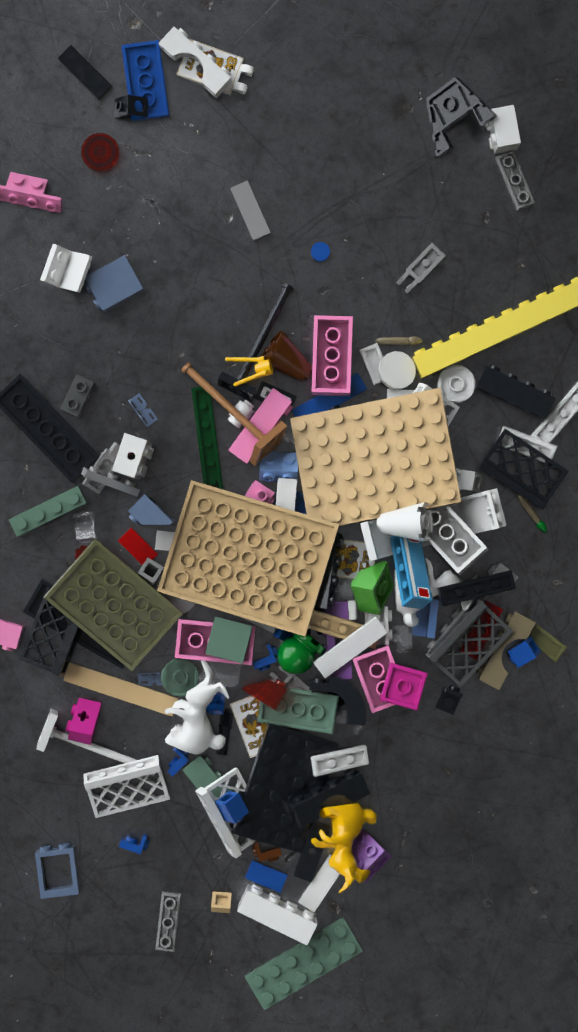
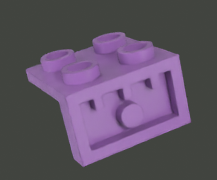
[352,827,392,884]

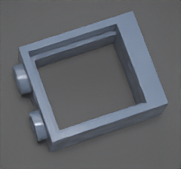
[35,843,81,899]

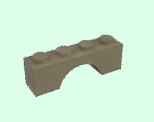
[476,611,536,690]

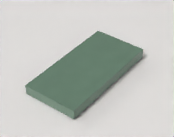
[257,684,339,734]

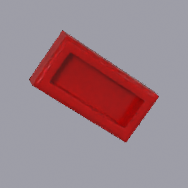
[118,527,158,565]

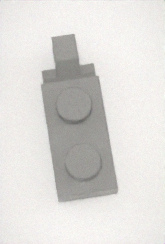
[82,442,120,494]

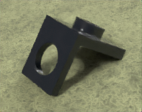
[115,95,148,118]

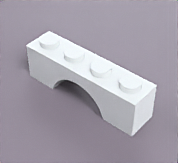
[158,27,232,99]

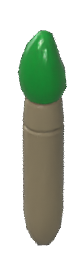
[518,494,547,533]

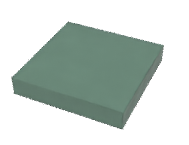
[205,616,253,664]

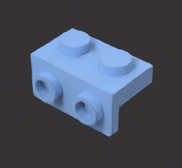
[259,451,298,482]

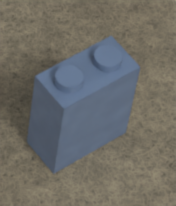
[84,255,144,313]

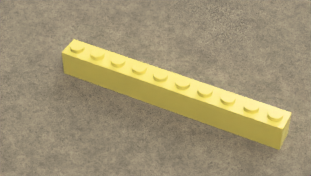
[412,277,578,379]

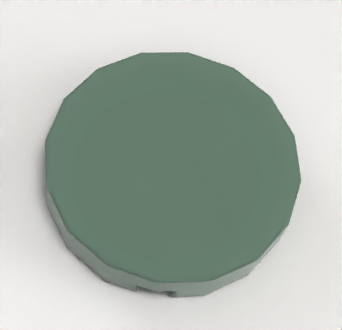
[161,658,199,697]

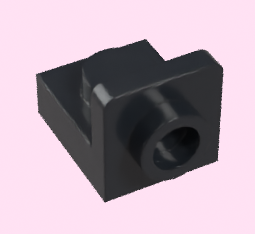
[436,685,463,715]

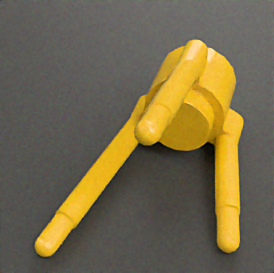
[225,356,273,386]

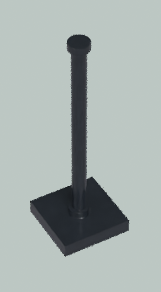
[218,283,294,402]

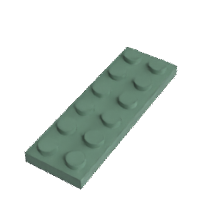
[245,917,363,1010]

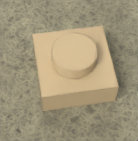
[211,892,232,913]

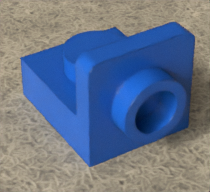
[167,747,190,777]
[119,833,150,855]

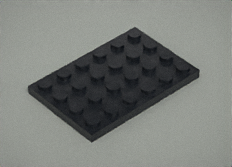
[231,722,339,853]

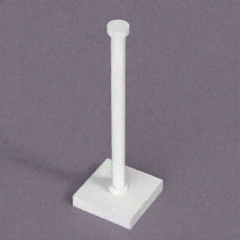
[36,709,155,776]

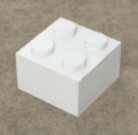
[486,105,521,154]

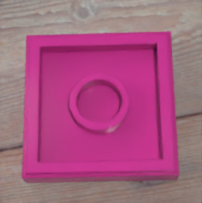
[380,662,428,710]

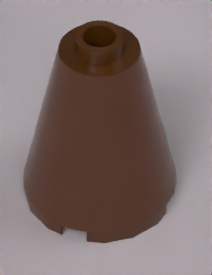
[260,331,312,381]

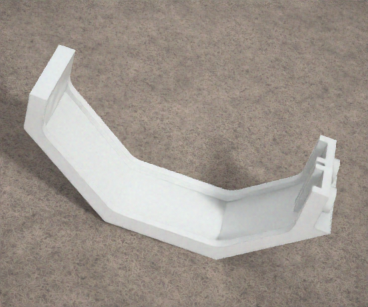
[360,488,507,561]

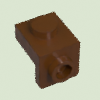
[252,841,282,862]

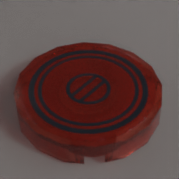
[81,133,119,172]

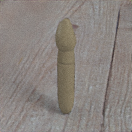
[375,336,422,345]

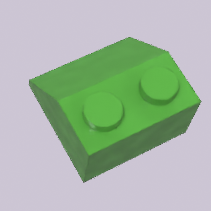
[351,561,394,615]

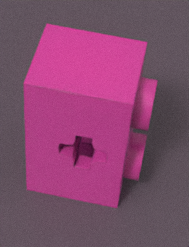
[66,698,101,745]

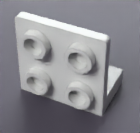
[40,244,92,293]

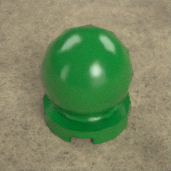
[277,633,326,674]

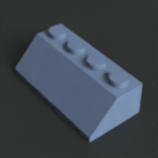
[128,494,177,526]

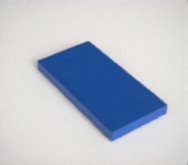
[121,40,170,122]

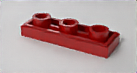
[459,600,503,660]

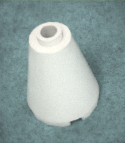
[377,502,433,542]

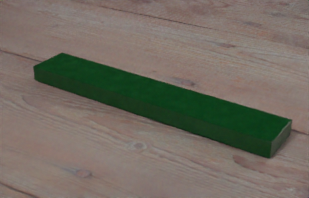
[191,387,224,490]

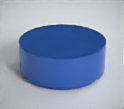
[311,242,330,262]

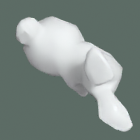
[394,557,478,627]
[164,660,229,755]

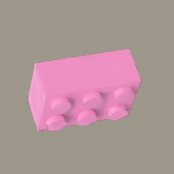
[352,645,395,713]

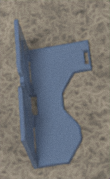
[128,393,158,427]
[137,672,162,686]

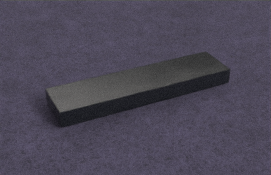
[437,570,516,607]

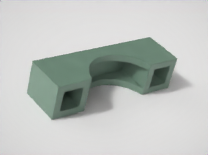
[9,486,88,537]

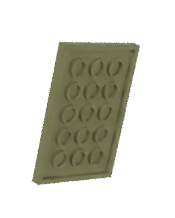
[44,538,183,671]

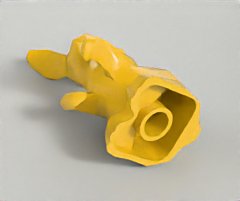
[311,803,377,893]

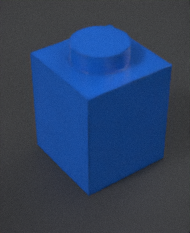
[508,636,542,668]
[215,791,249,823]

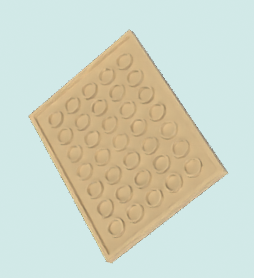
[290,388,462,526]
[157,480,339,637]

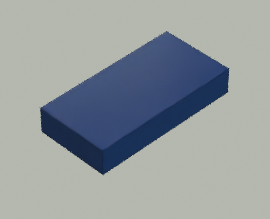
[245,859,288,893]

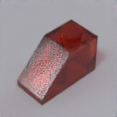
[242,678,289,710]

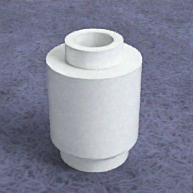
[227,400,255,429]

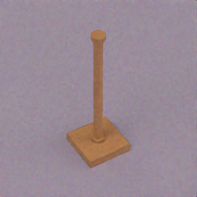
[181,362,287,466]

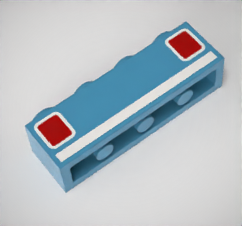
[390,536,432,609]

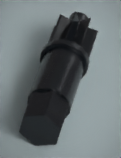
[216,708,233,755]

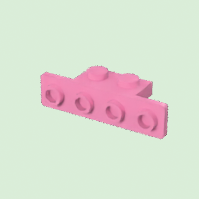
[0,172,62,213]

